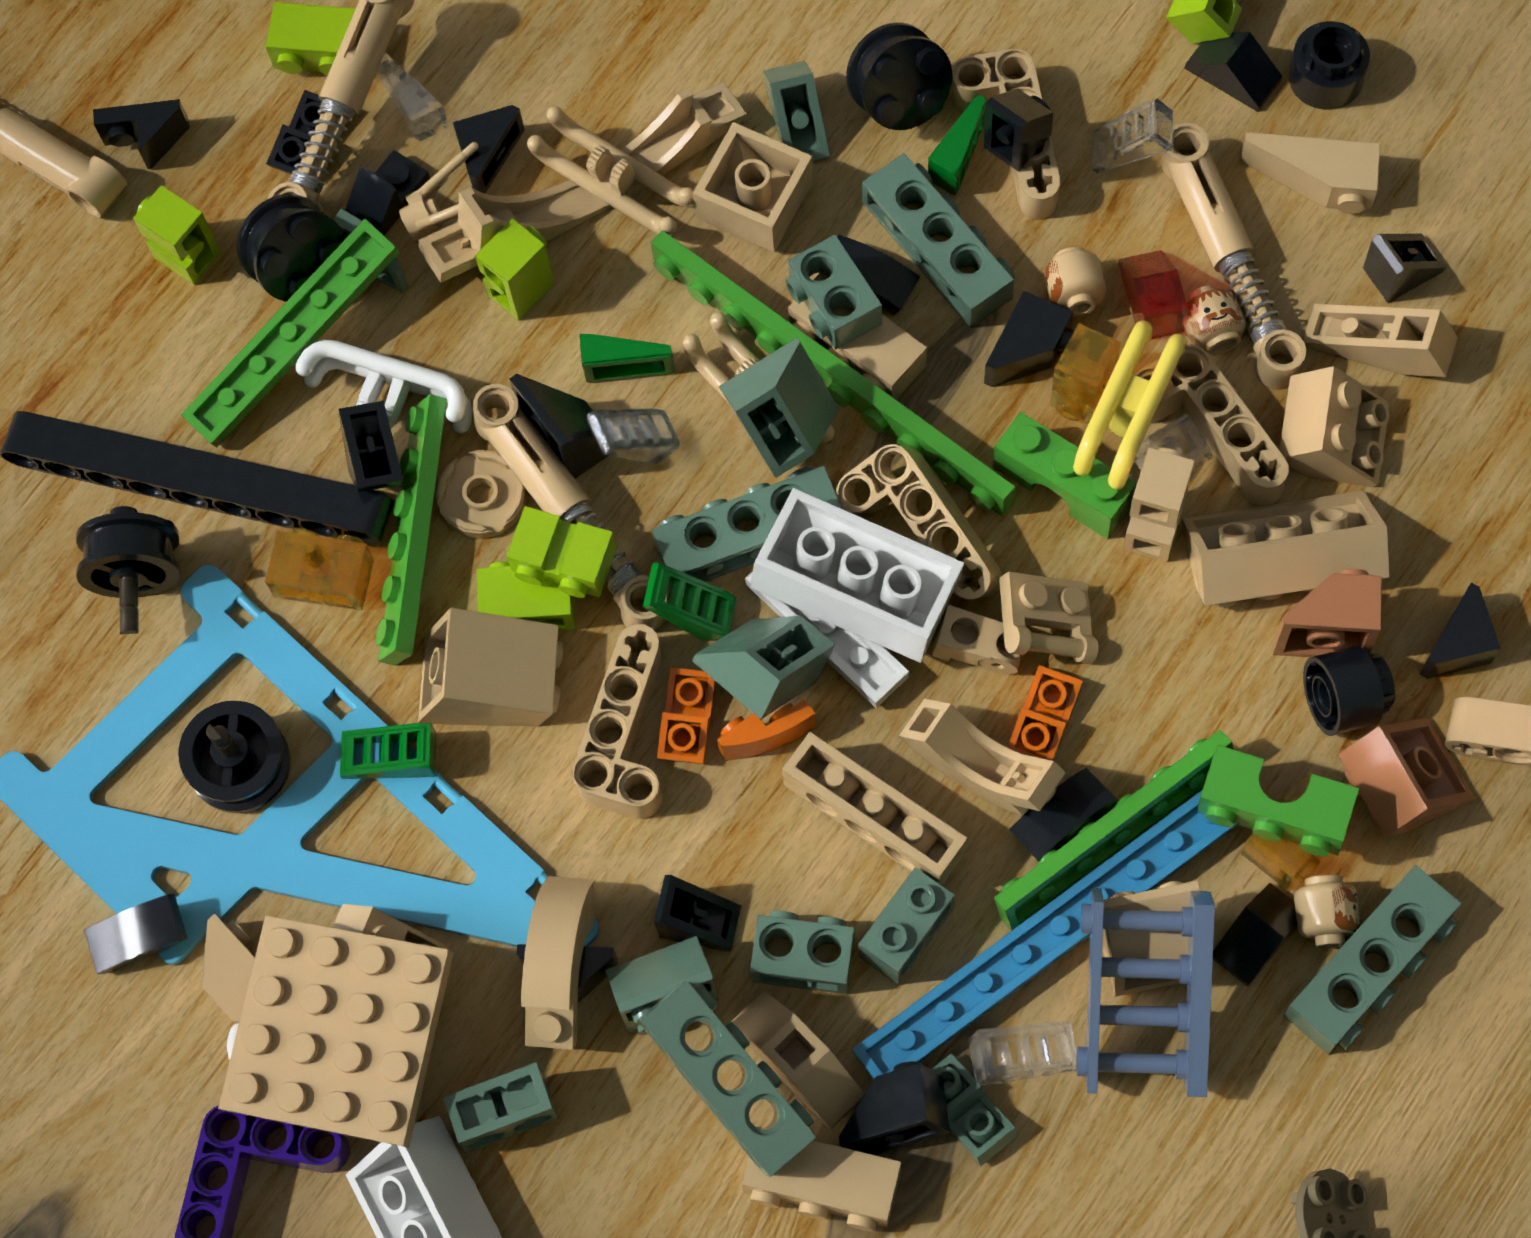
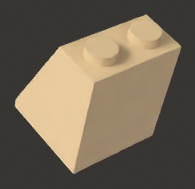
[418,608,563,726]

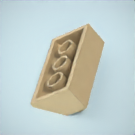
[1182,490,1390,607]

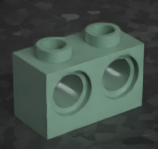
[786,234,882,350]
[858,867,955,985]
[750,910,855,994]
[443,1062,559,1153]

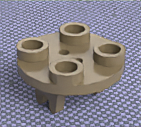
[1291,1168,1370,1238]

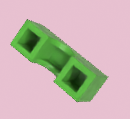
[993,412,1137,539]
[1197,745,1359,856]

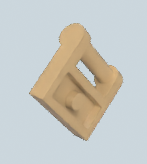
[999,571,1099,664]

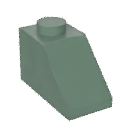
[763,60,830,161]

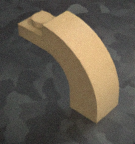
[899,698,1066,815]
[521,876,595,1050]

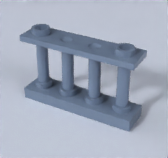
[1076,888,1215,1097]

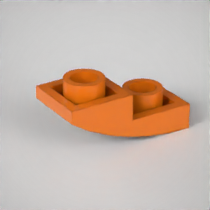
[1007,665,1083,761]
[657,667,716,764]
[717,699,817,760]

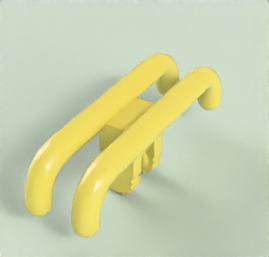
[1073,320,1187,490]

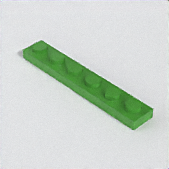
[181,219,400,448]
[375,394,447,666]
[994,730,1234,931]

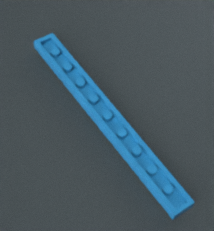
[852,790,1239,1080]

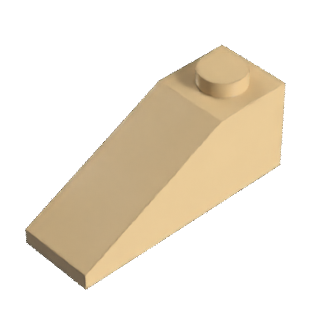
[1241,132,1380,214]
[1303,304,1458,377]

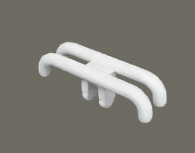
[296,340,473,434]

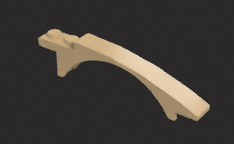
[418,82,747,283]

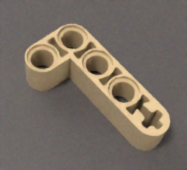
[951,49,1060,220]
[1135,345,1289,506]
[836,444,1002,599]
[572,624,663,819]
[1445,697,1531,766]

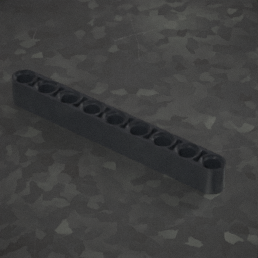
[0,411,394,547]

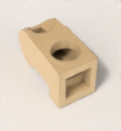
[931,605,1022,674]

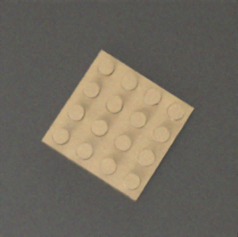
[218,915,454,1148]

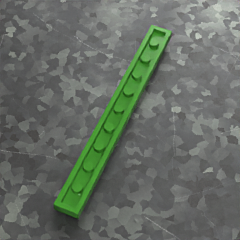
[651,230,1015,517]

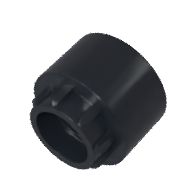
[1288,21,1370,110]
[1303,646,1395,736]

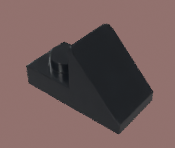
[93,99,190,169]
[345,150,430,236]

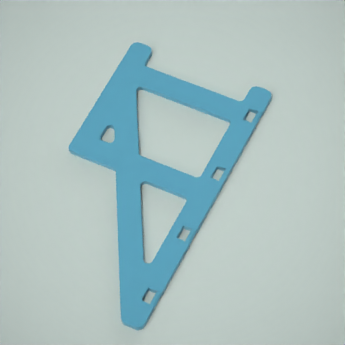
[0,565,600,966]

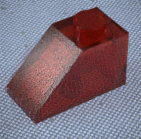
[1118,250,1189,340]

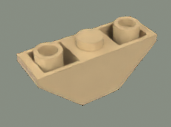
[201,914,255,1024]
[731,991,865,1130]

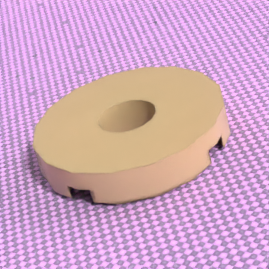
[435,450,527,539]

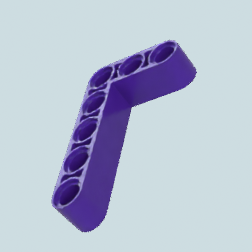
[174,1105,350,1238]

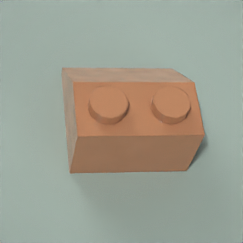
[1273,569,1382,657]
[1338,717,1476,838]

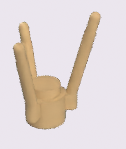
[399,142,478,241]

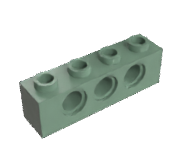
[862,153,1015,329]
[652,466,842,582]
[1283,865,1461,1055]
[637,981,816,1177]

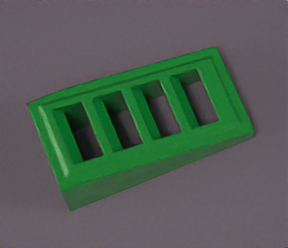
[928,95,986,195]
[579,334,675,383]
[643,563,737,641]
[340,723,436,779]

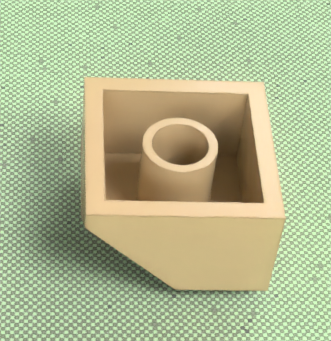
[692,122,814,252]

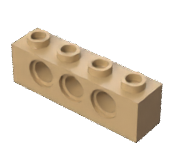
[782,732,967,886]

